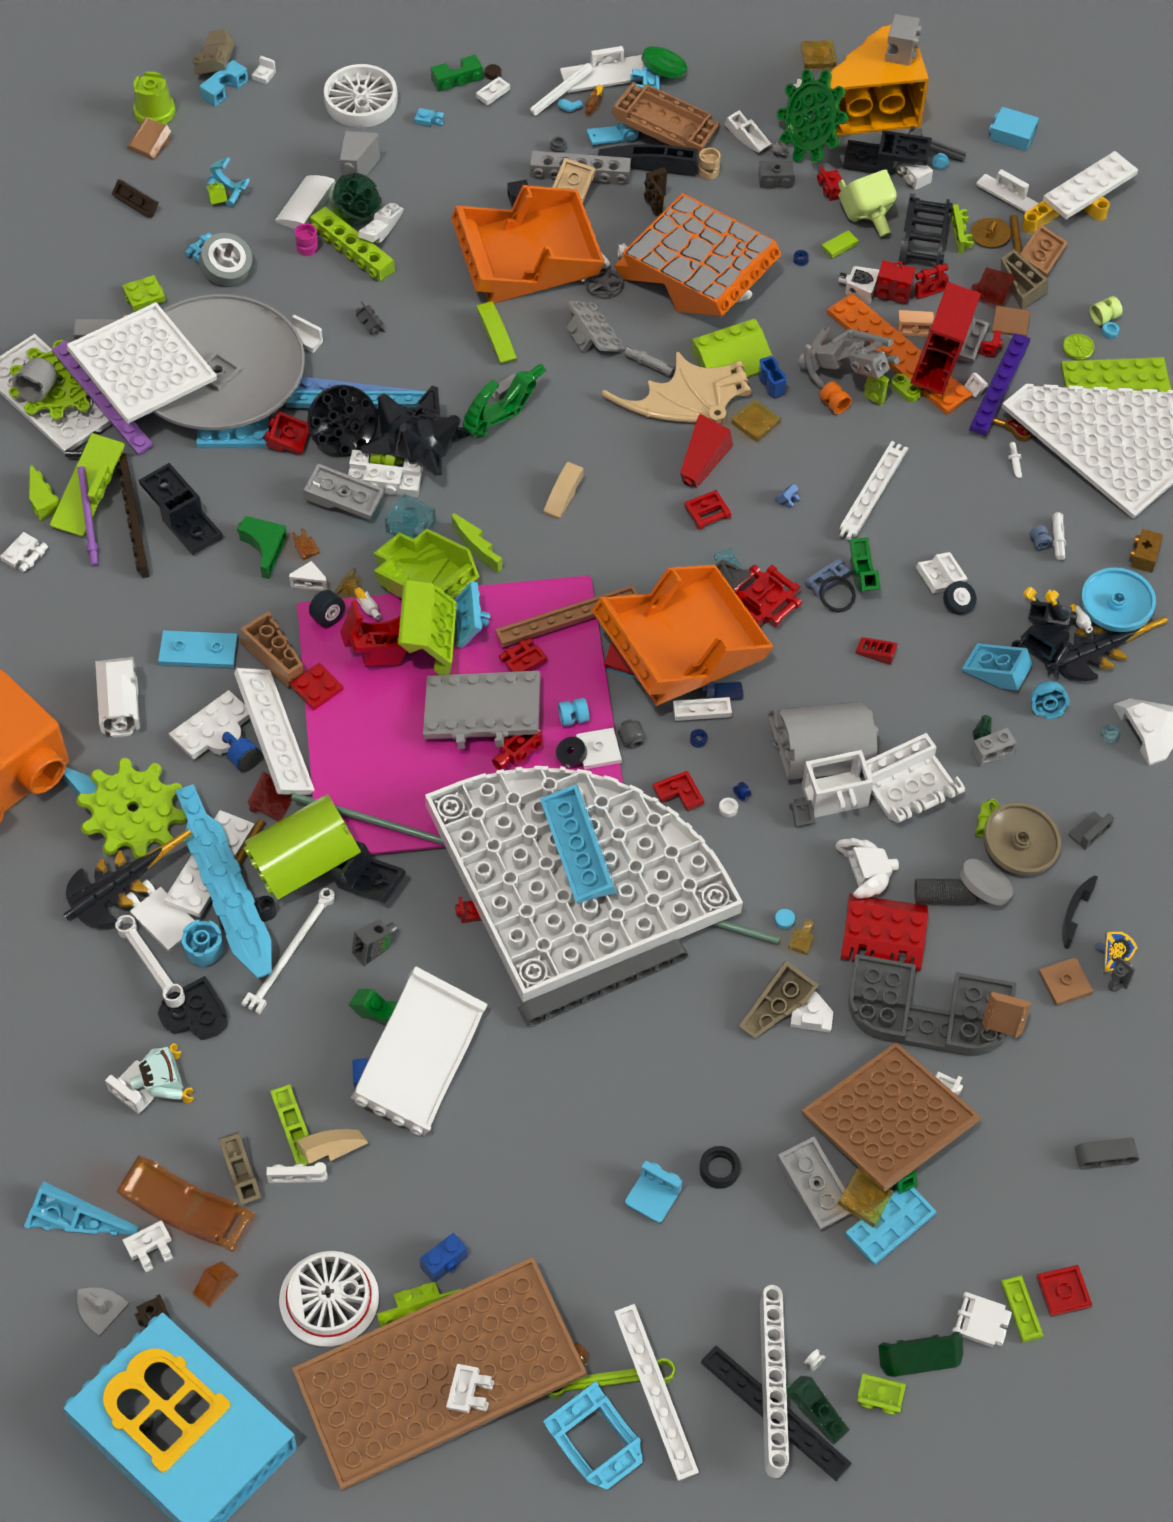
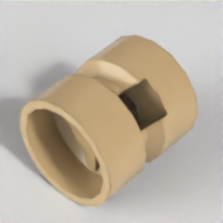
[698,147,721,180]

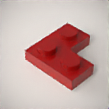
[652,771,704,811]

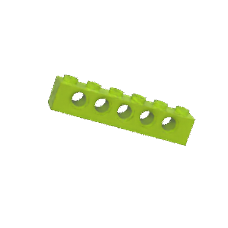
[310,207,395,282]

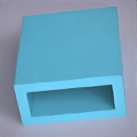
[988,107,1039,151]

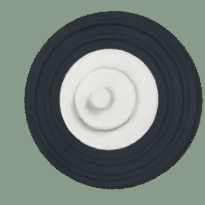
[943,581,977,615]

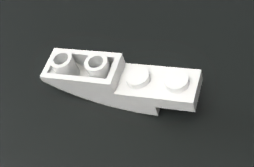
[358,203,404,243]

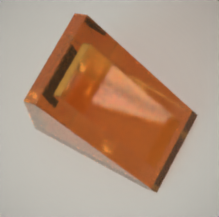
[193,1261,238,1308]

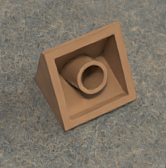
[992,305,1031,337]

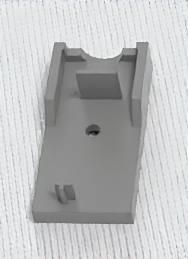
[303,464,385,520]
[776,1136,857,1231]

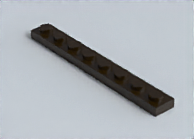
[117,453,149,578]

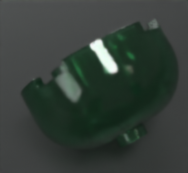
[330,173,381,225]

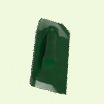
[878,1331,963,1377]

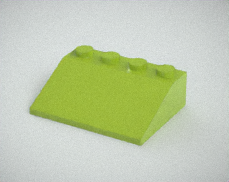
[691,319,773,378]

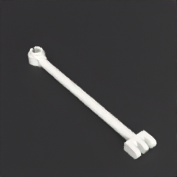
[242,888,335,1014]

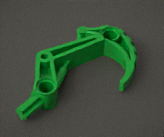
[462,364,546,438]

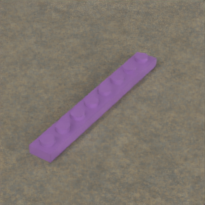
[52,340,153,456]

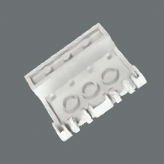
[862,733,965,823]

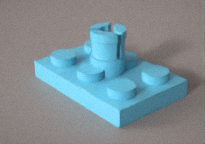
[454,581,490,648]

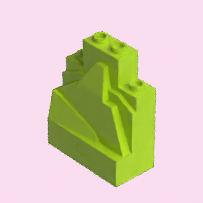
[373,529,480,598]

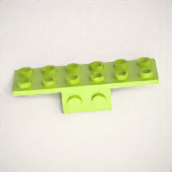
[50,433,125,537]

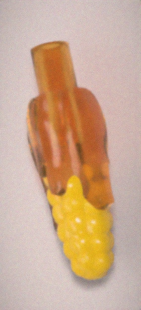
[585,85,603,116]

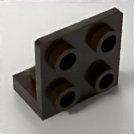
[644,167,667,217]

